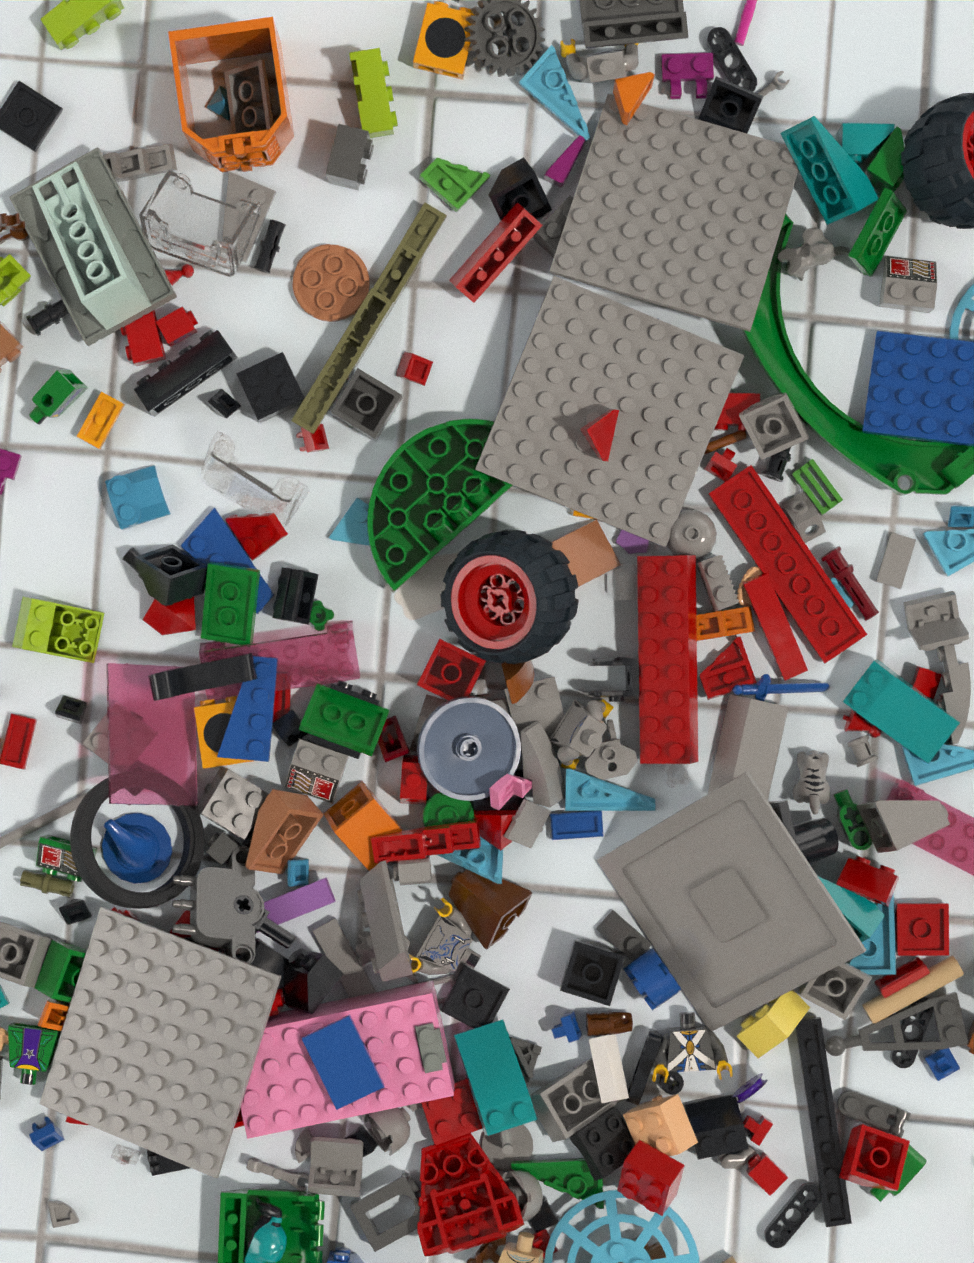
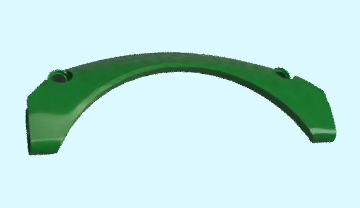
[741,214,974,496]

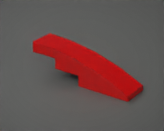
[743,573,808,681]
[371,820,481,863]

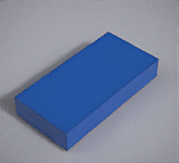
[550,811,603,840]

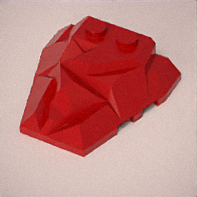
[417,1133,525,1256]

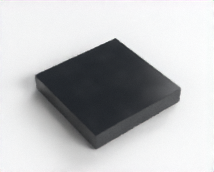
[0,81,63,152]
[440,964,510,1028]

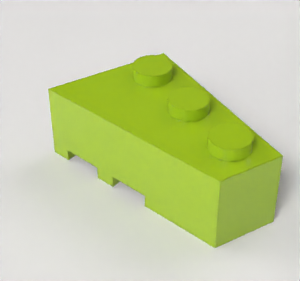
[40,0,124,50]
[349,48,398,138]

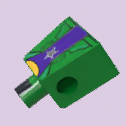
[29,370,88,425]
[8,1022,61,1085]

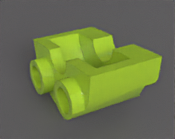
[0,254,31,307]

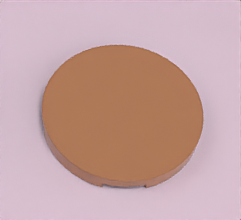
[293,244,370,322]

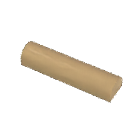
[862,955,964,1023]

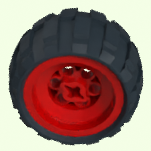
[901,93,974,229]
[440,530,579,664]

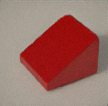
[396,352,433,386]
[911,667,941,699]

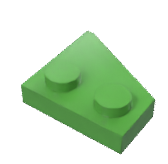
[419,158,491,213]

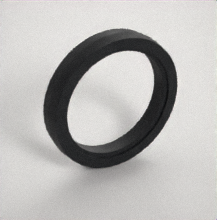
[70,771,205,909]

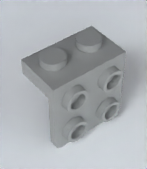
[903,591,969,651]
[308,1136,363,1197]

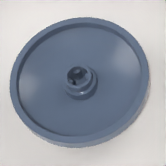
[417,696,521,801]

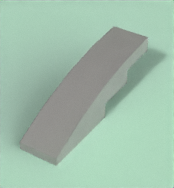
[104,144,177,182]

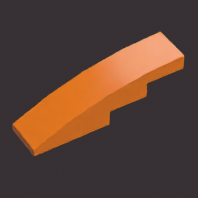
[696,606,755,641]

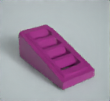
[544,135,585,188]

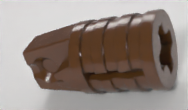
[586,1012,633,1036]

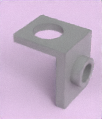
[782,492,826,543]

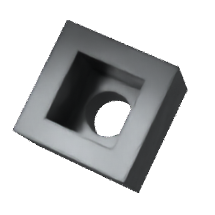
[206,831,241,865]

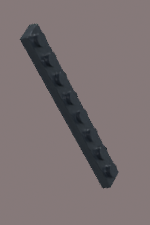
[795,1017,852,1227]

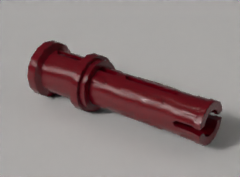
[820,546,879,621]

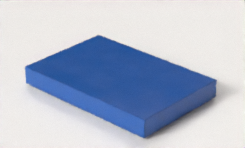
[302,1014,385,1110]

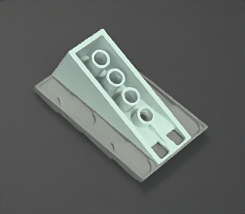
[9,147,177,346]

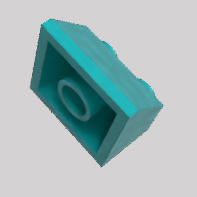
[836,123,895,165]

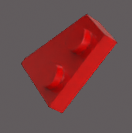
[225,513,288,561]
[699,637,757,700]

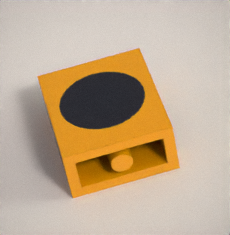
[413,1,474,80]
[194,696,254,769]

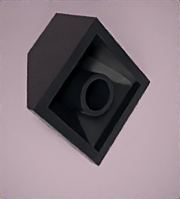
[488,157,552,221]

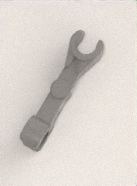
[246,1157,309,1191]

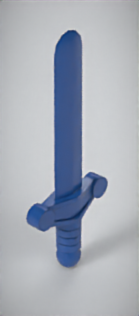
[732,674,830,701]

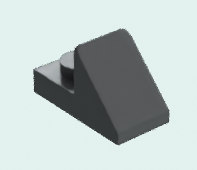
[596,910,652,961]

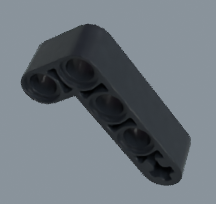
[148,653,258,701]

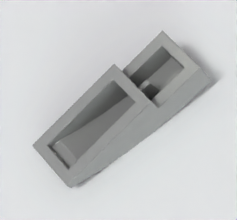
[521,721,565,808]

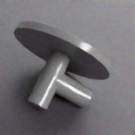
[482,1125,533,1171]

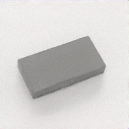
[876,532,916,589]

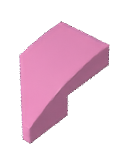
[489,774,532,810]

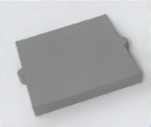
[504,799,551,848]

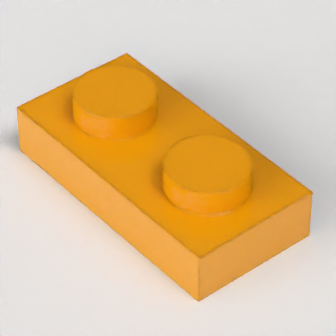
[77,392,125,449]

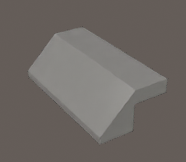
[707,694,789,800]

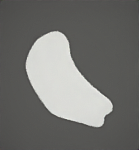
[394,553,518,620]

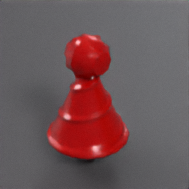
[164,264,194,286]
[842,710,882,738]

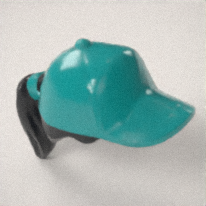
[244,1198,287,1263]

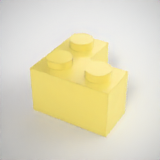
[736,990,810,1058]

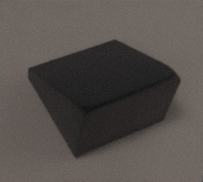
[273,710,308,746]
[529,1197,559,1233]

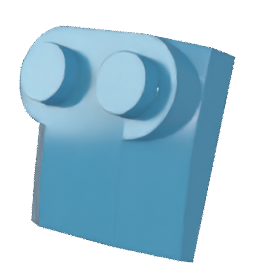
[105,465,171,530]

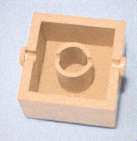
[623,1094,698,1156]

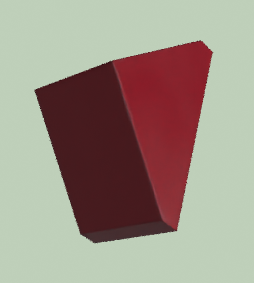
[378,715,410,763]

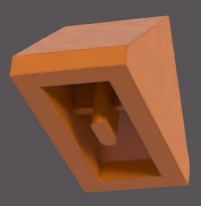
[613,72,655,126]
[38,998,70,1031]

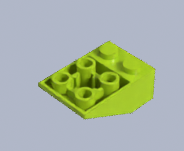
[12,596,105,663]

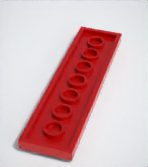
[708,465,868,664]

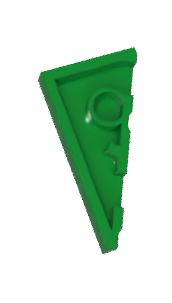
[511,1158,604,1209]

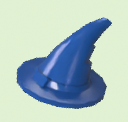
[102,813,173,884]

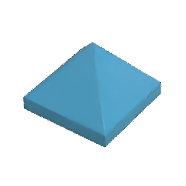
[207,86,230,121]
[948,504,974,527]
[286,859,309,886]

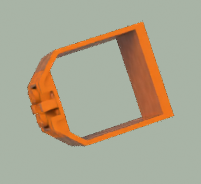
[168,17,294,173]

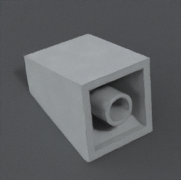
[856,800,950,853]

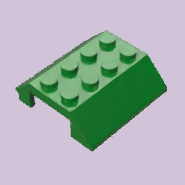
[218,1188,325,1263]

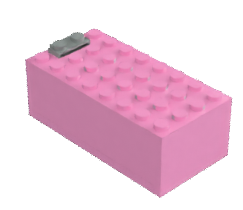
[240,980,455,1139]

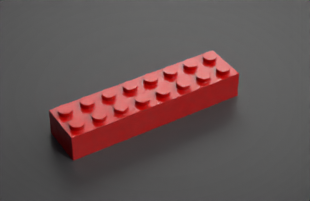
[637,555,699,764]

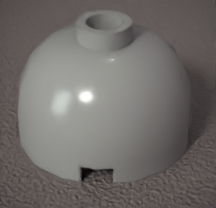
[667,510,717,560]
[362,1107,411,1156]
[500,1170,543,1222]

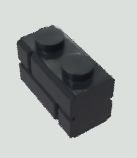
[272,567,319,625]

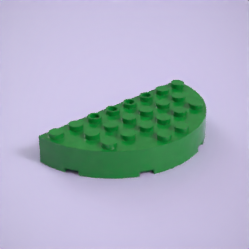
[367,419,514,593]

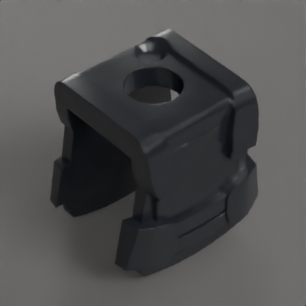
[588,657,639,702]

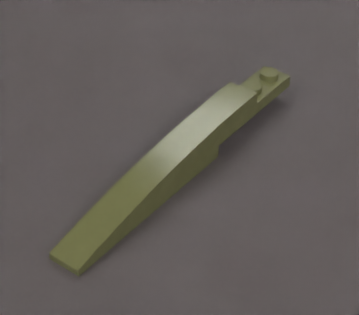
[291,202,447,434]

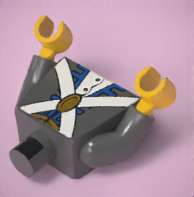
[652,1012,733,1083]

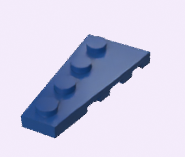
[181,507,275,614]
[217,656,278,762]

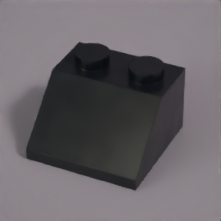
[134,544,208,606]
[284,948,344,1014]
[685,1094,749,1160]

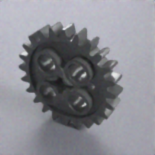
[464,0,545,77]

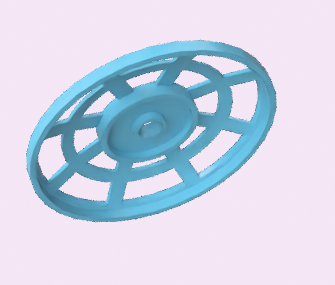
[544,1190,700,1263]

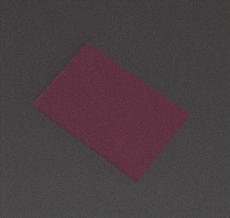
[106,663,198,806]

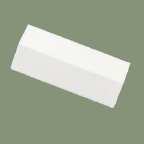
[589,1034,629,1103]

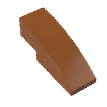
[501,660,535,704]

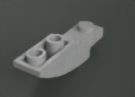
[936,644,971,745]

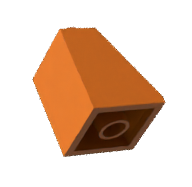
[323,781,404,871]

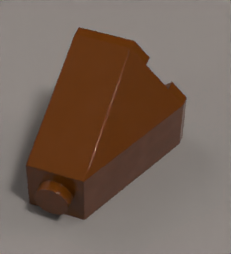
[448,870,532,950]

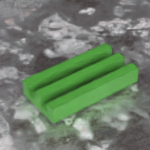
[791,459,843,516]

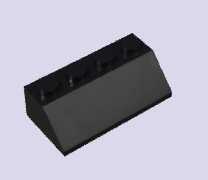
[134,330,238,417]

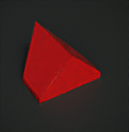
[580,409,619,462]
[142,597,196,635]
[474,810,518,851]

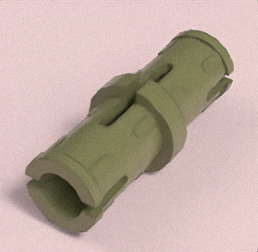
[20,870,75,898]

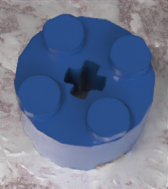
[623,948,682,1011]

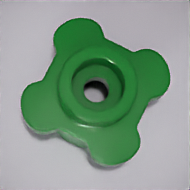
[310,600,334,631]

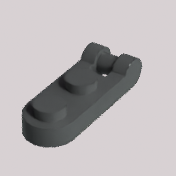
[837,1090,911,1138]

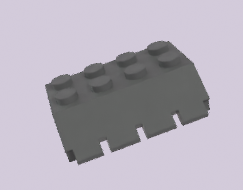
[579,0,689,48]

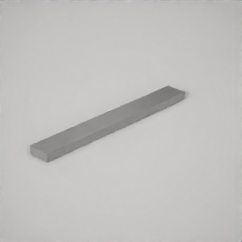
[313,918,422,1112]

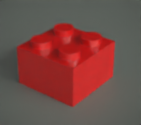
[417,638,486,701]
[617,1140,685,1216]

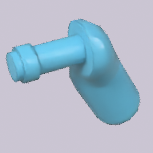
[831,578,854,608]

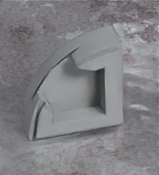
[295,1127,314,1163]
[48,1201,79,1228]

